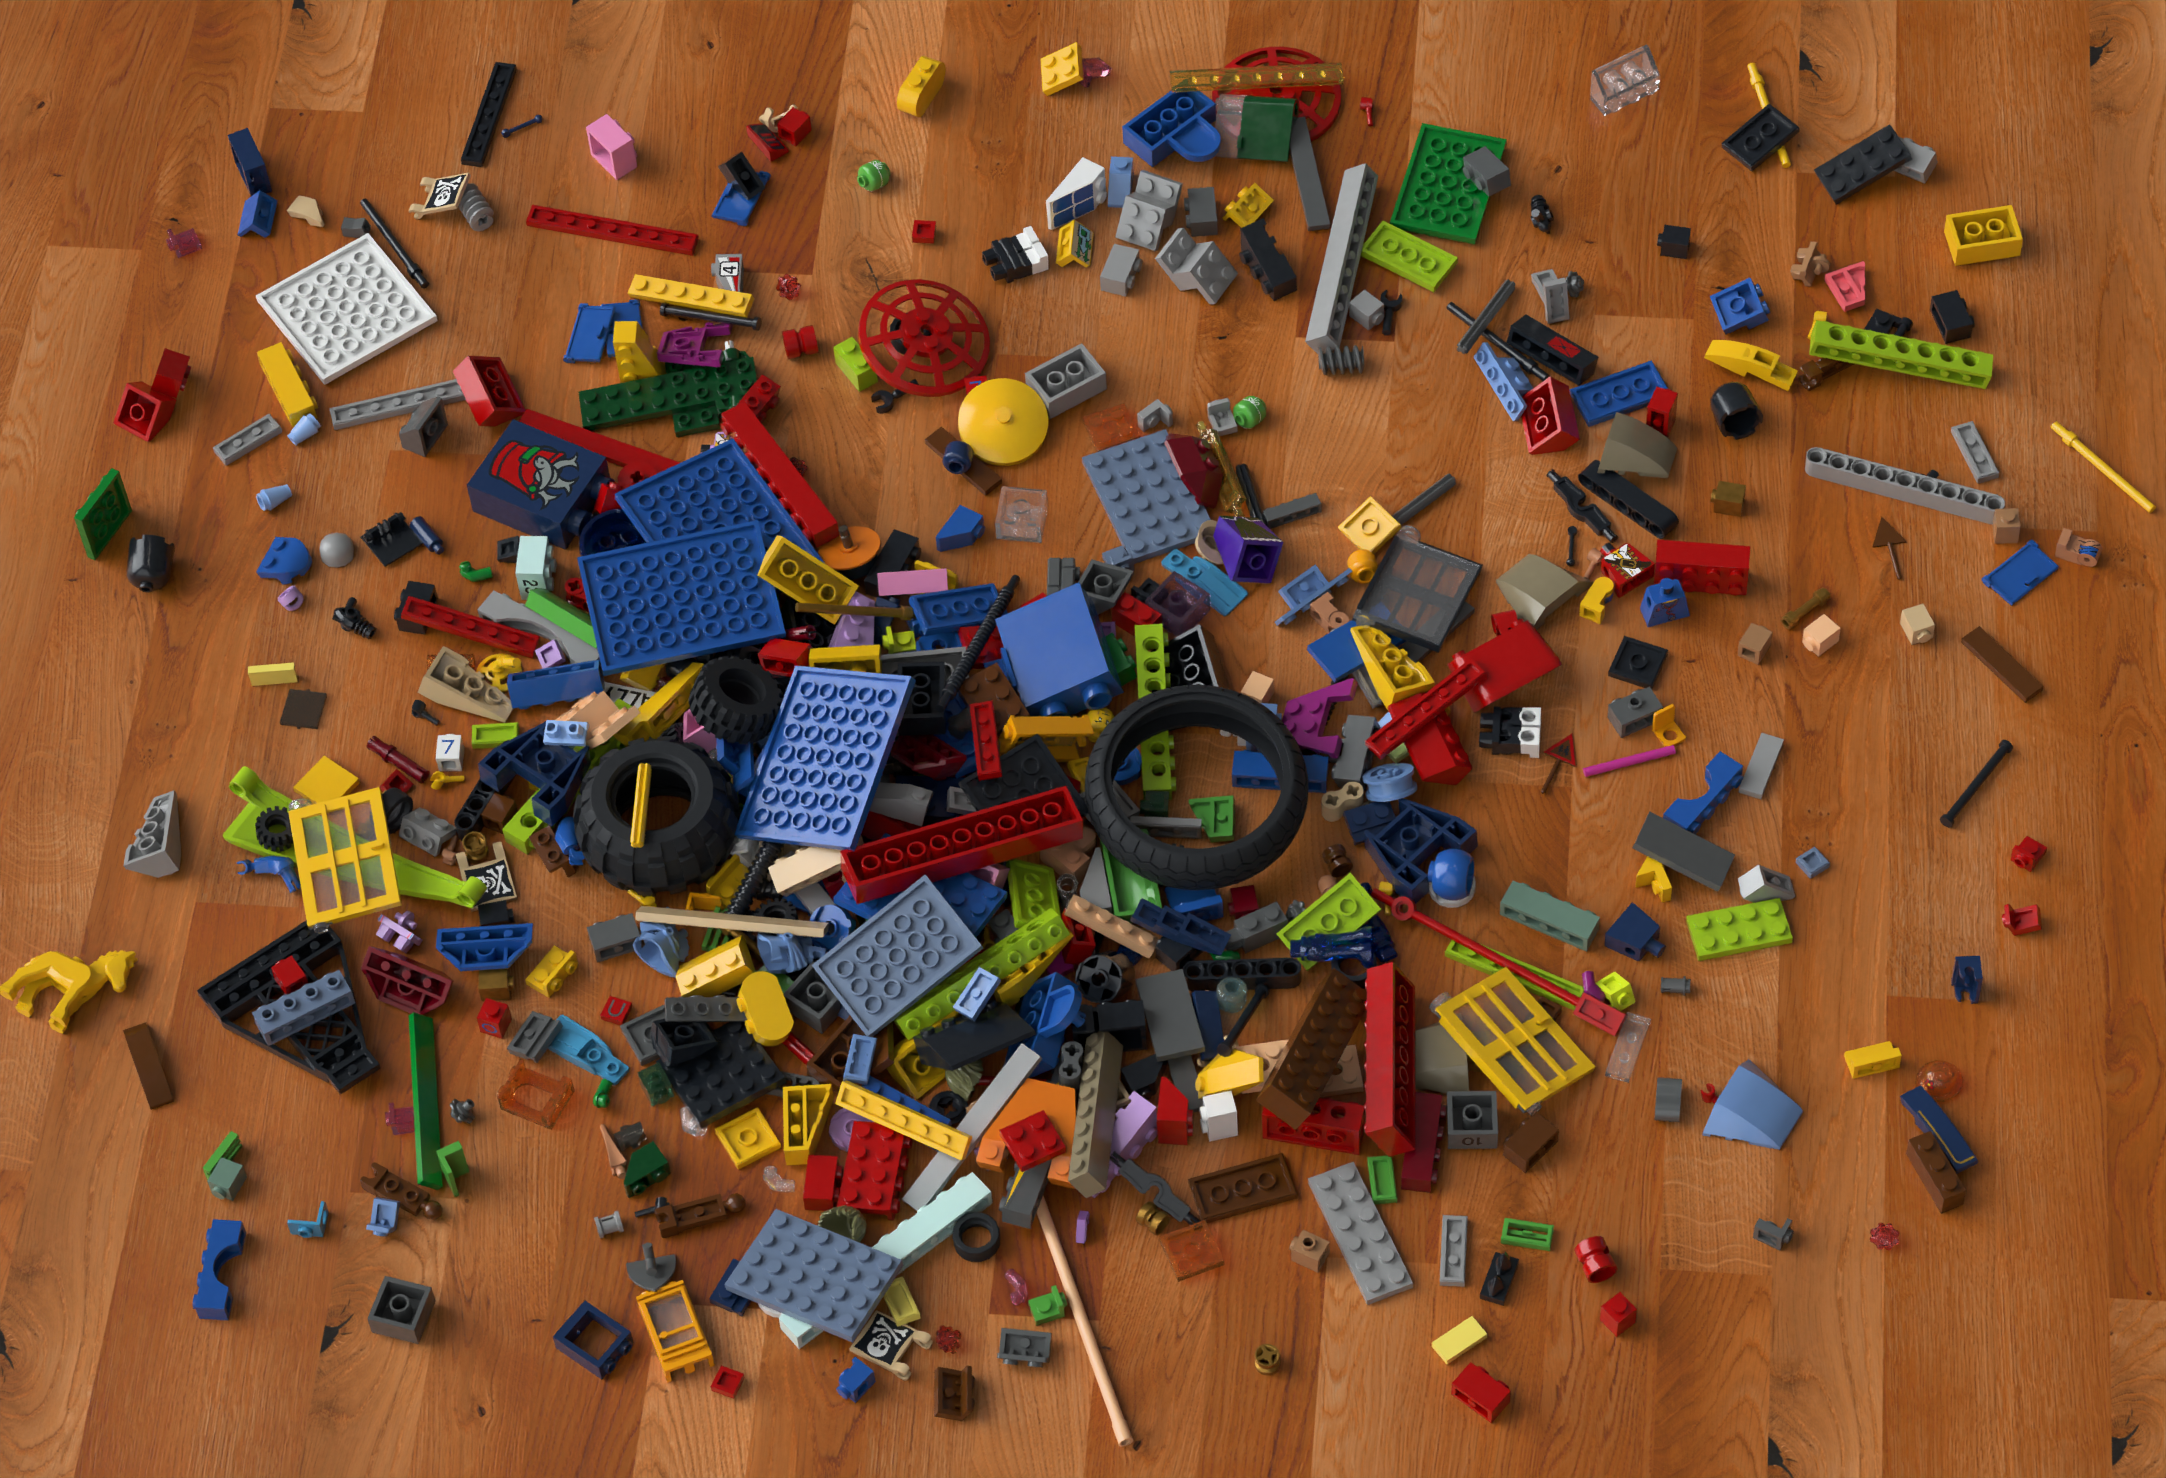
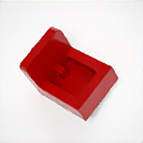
[2002,904,2042,936]

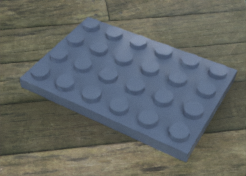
[1082,429,1211,564]
[812,875,983,1037]
[724,1209,904,1343]

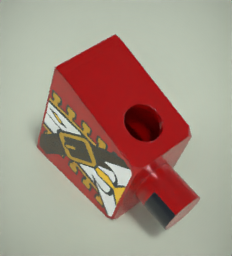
[1600,543,1655,598]

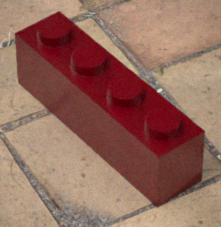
[1401,1092,1447,1193]

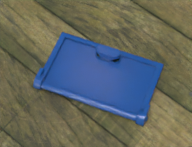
[711,171,771,226]
[601,299,643,357]
[563,303,616,363]
[1981,540,2059,606]

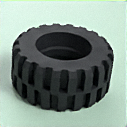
[689,656,783,744]

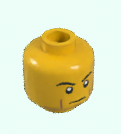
[1087,708,1114,743]

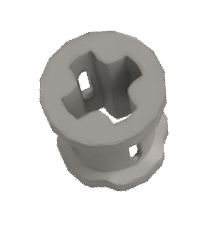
[594,1211,624,1239]

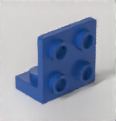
[1165,887,1223,922]

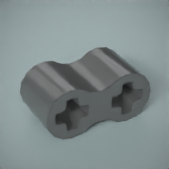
[1059,1041,1083,1091]
[1654,1077,1682,1122]

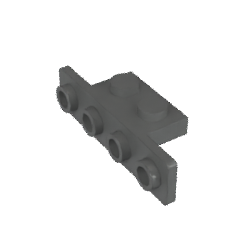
[664,995,747,1022]

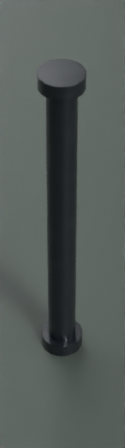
[660,303,762,331]
[1940,740,2013,828]
[1217,984,1270,1057]

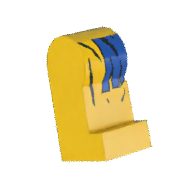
[1579,577,1614,624]

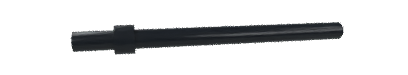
[360,198,429,289]
[1447,302,1550,381]

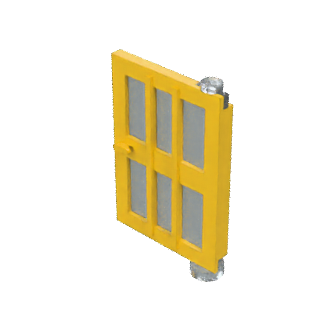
[288,787,402,934]
[1429,967,1596,1116]

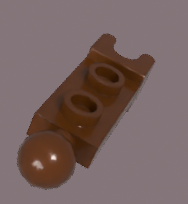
[1798,357,1854,391]
[360,1162,442,1220]
[655,1193,745,1238]

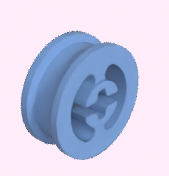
[1362,763,1417,802]

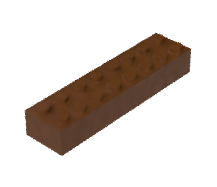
[1256,968,1367,1130]

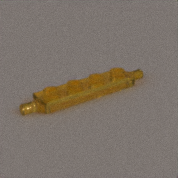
[1196,421,1246,517]

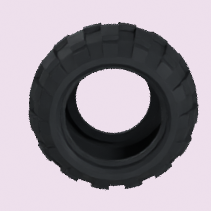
[573,736,741,896]

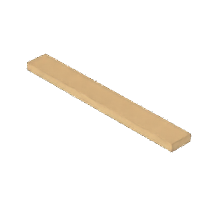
[635,906,829,938]

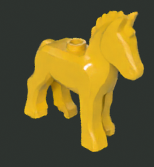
[0,950,138,1034]

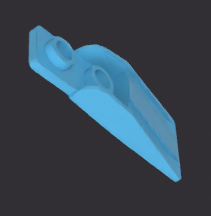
[1161,549,1248,616]
[548,1015,629,1086]

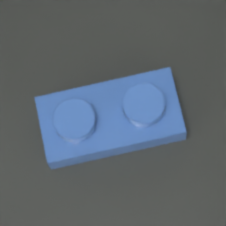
[953,967,1001,1021]

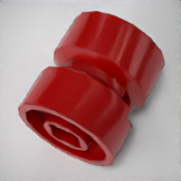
[782,325,819,360]
[1574,1236,1618,1283]

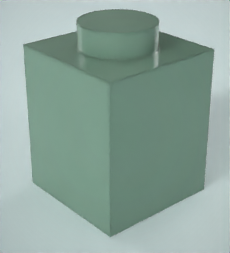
[207,1157,247,1201]

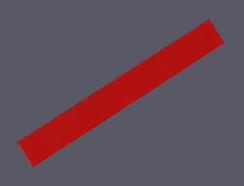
[526,205,699,256]
[519,409,680,474]

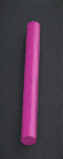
[1583,745,1676,777]

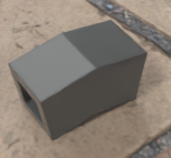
[341,217,371,238]

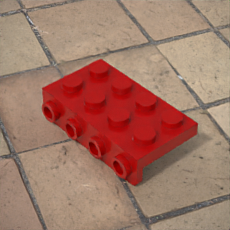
[837,1121,913,1221]

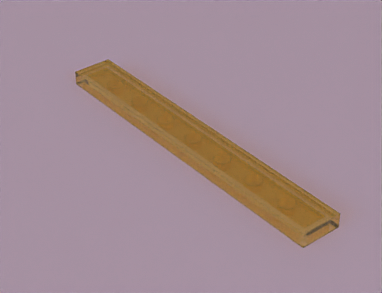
[1169,63,1344,92]

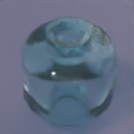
[1216,977,1248,1013]

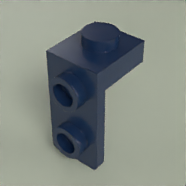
[873,596,902,647]

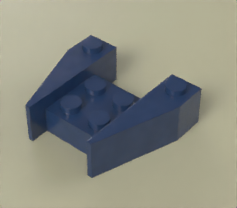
[478,721,591,827]
[1363,798,1478,903]

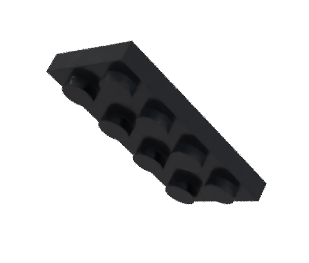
[1814,124,1912,205]

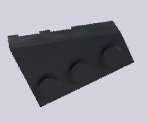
[1239,218,1297,301]

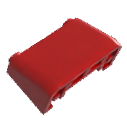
[1447,618,1562,713]

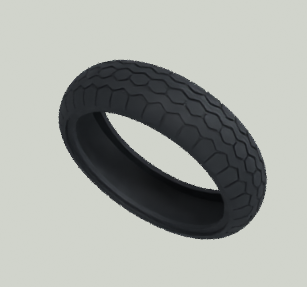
[1085,685,1309,890]

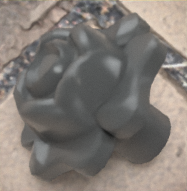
[1565,271,1584,298]
[1286,900,1307,922]
[450,1099,475,1124]

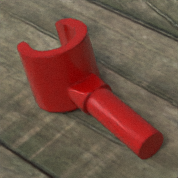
[1360,97,1373,126]
[1700,1083,1719,1104]

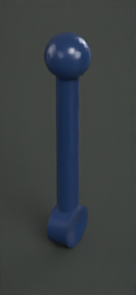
[501,115,543,138]

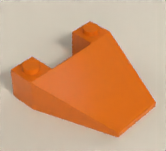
[976,1078,1077,1189]

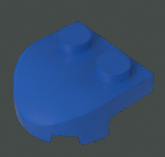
[256,537,312,584]

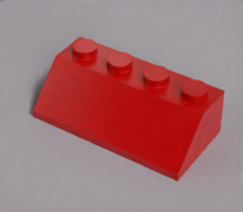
[1387,693,1473,786]

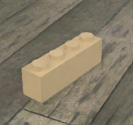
[768,835,864,897]

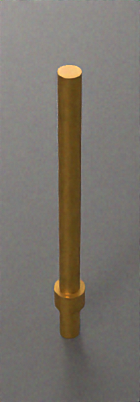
[795,603,916,620]

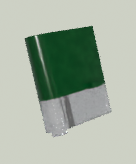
[1215,94,1299,162]

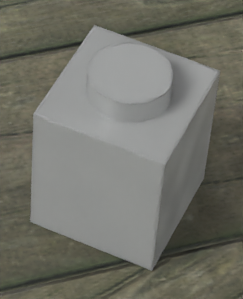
[1349,290,1384,330]

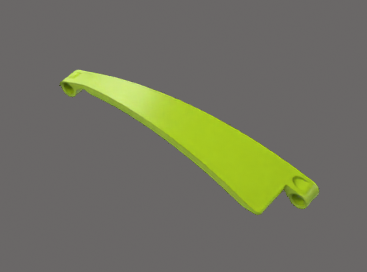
[223,766,487,908]

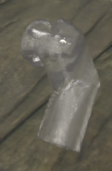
[680,1107,707,1136]
[763,1166,795,1192]

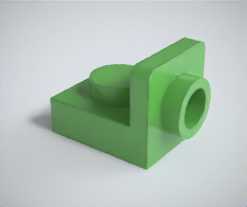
[1028,1285,1067,1326]

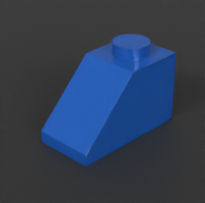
[936,505,985,552]

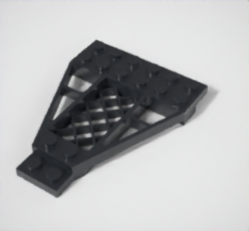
[197,920,381,1095]

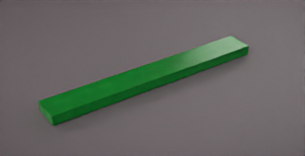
[408,1012,443,1190]

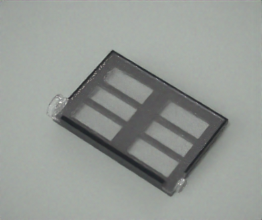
[1352,525,1483,653]

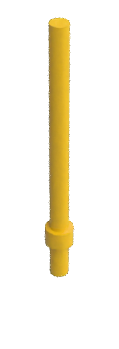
[1747,63,1791,168]
[2051,421,2156,513]

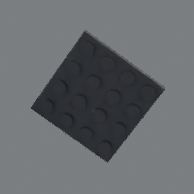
[959,733,1089,861]
[656,1022,786,1129]

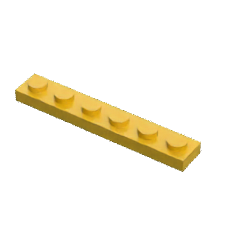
[628,274,754,318]
[835,1080,973,1160]

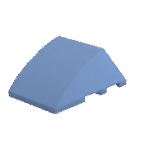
[1702,1059,1803,1150]

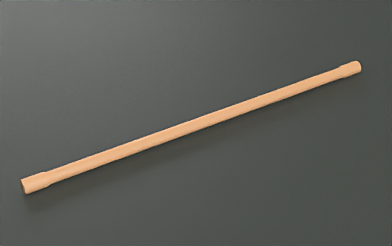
[1037,1195,1133,1447]

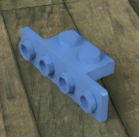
[1474,342,1533,421]
[1275,564,1352,626]

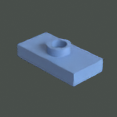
[843,1034,877,1085]

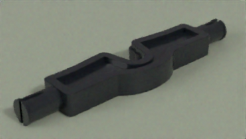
[1547,469,1618,543]
[1110,1151,1201,1229]

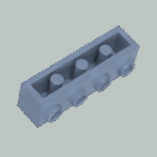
[252,970,355,1046]

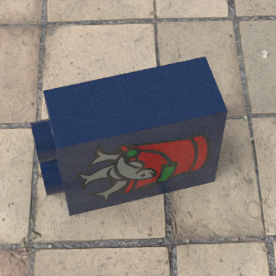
[467,419,615,550]

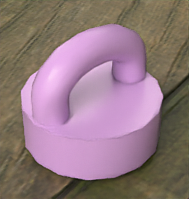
[278,585,303,611]

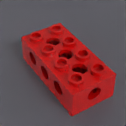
[1262,1098,1365,1155]

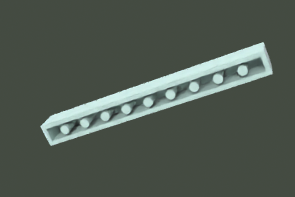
[779,1172,993,1349]

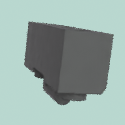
[1329,715,1381,791]

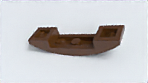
[123,1022,174,1110]

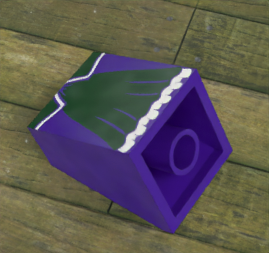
[1213,516,1283,583]

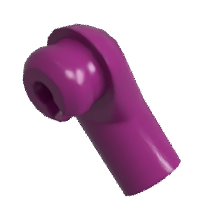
[1582,971,1606,1002]

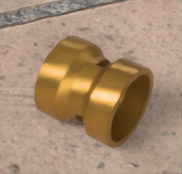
[462,832,489,864]
[1136,1201,1170,1236]

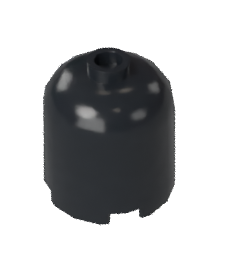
[1710,382,1763,440]
[127,534,175,593]

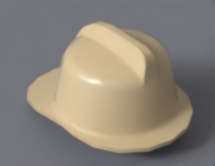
[1195,520,1224,564]

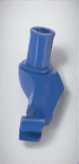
[555,816,585,865]
[236,856,301,893]

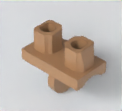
[1790,242,1830,286]

